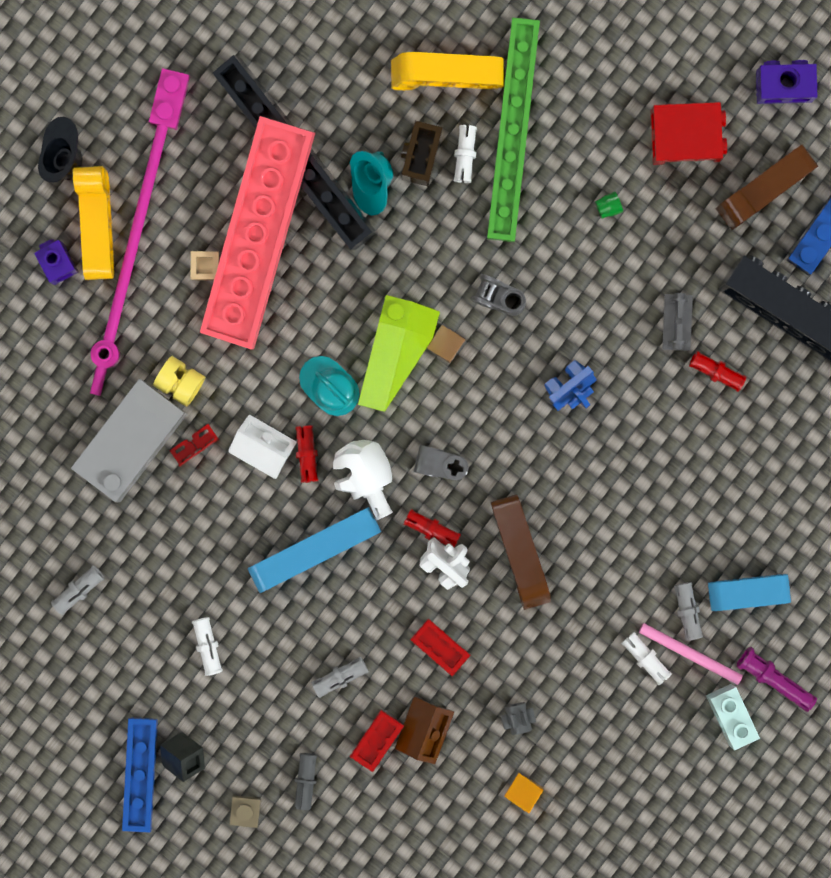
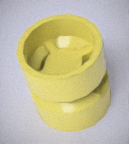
[153,356,206,407]

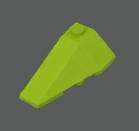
[358,295,440,412]

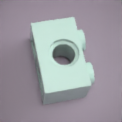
[706,684,760,750]

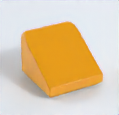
[504,773,543,813]

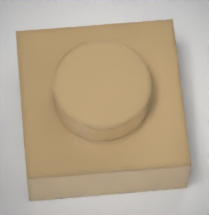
[191,251,220,280]

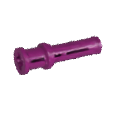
[736,647,817,712]

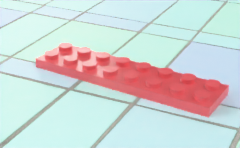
[200,116,315,349]

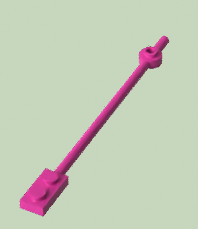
[90,68,190,396]

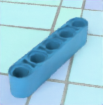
[247,507,382,593]

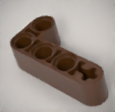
[715,144,819,230]
[490,494,551,610]

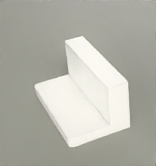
[229,415,297,479]

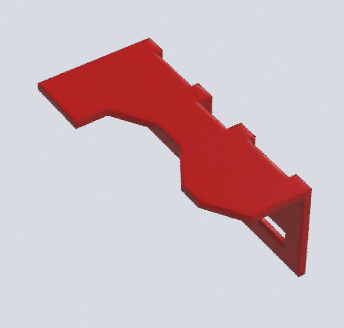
[170,424,219,467]

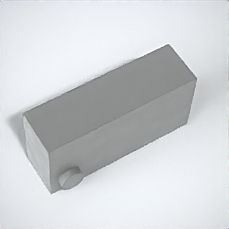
[71,379,187,502]

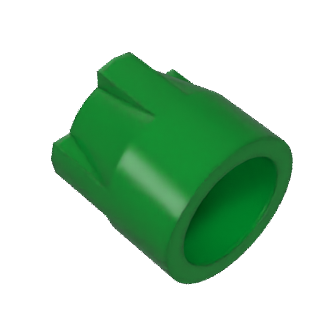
[595,191,623,219]

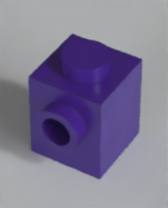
[34,239,79,285]

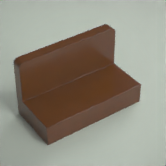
[395,697,454,764]

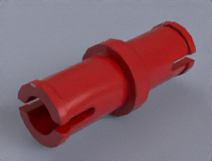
[689,351,747,392]
[295,425,319,483]
[403,509,461,548]

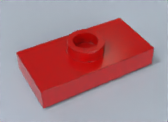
[410,618,471,677]
[350,709,404,772]

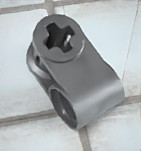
[471,274,526,316]
[413,445,469,480]

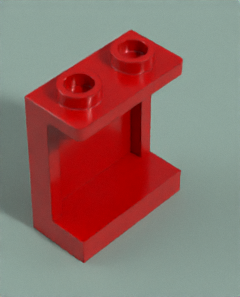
[650,102,727,165]

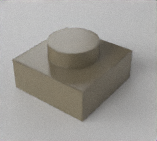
[230,795,261,828]

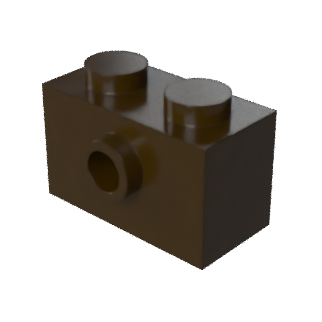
[401,120,443,187]

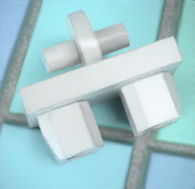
[419,537,470,590]

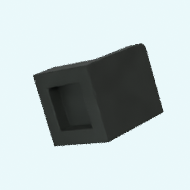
[160,732,205,782]

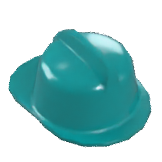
[350,151,393,216]
[299,356,360,416]

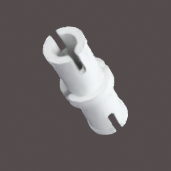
[453,125,477,183]
[192,617,223,676]
[621,632,672,685]

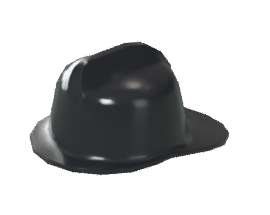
[38,116,83,183]

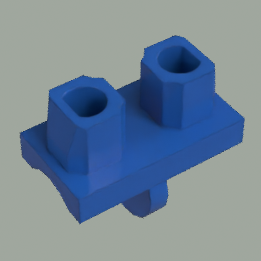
[544,360,597,411]

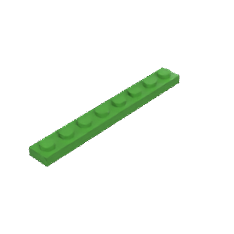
[487,17,540,242]

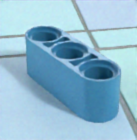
[708,574,791,611]

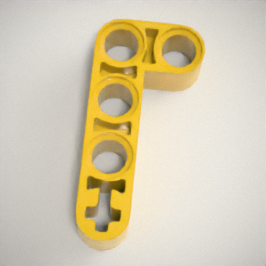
[391,52,504,90]
[73,166,114,280]

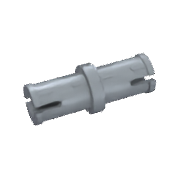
[51,565,105,615]
[674,582,703,641]
[311,656,369,698]

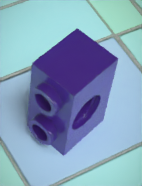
[756,60,817,104]

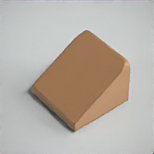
[427,325,466,364]

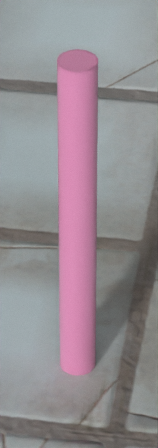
[639,623,743,685]

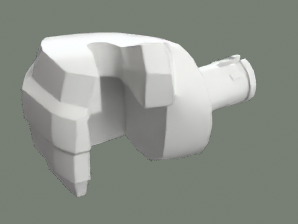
[333,440,393,520]

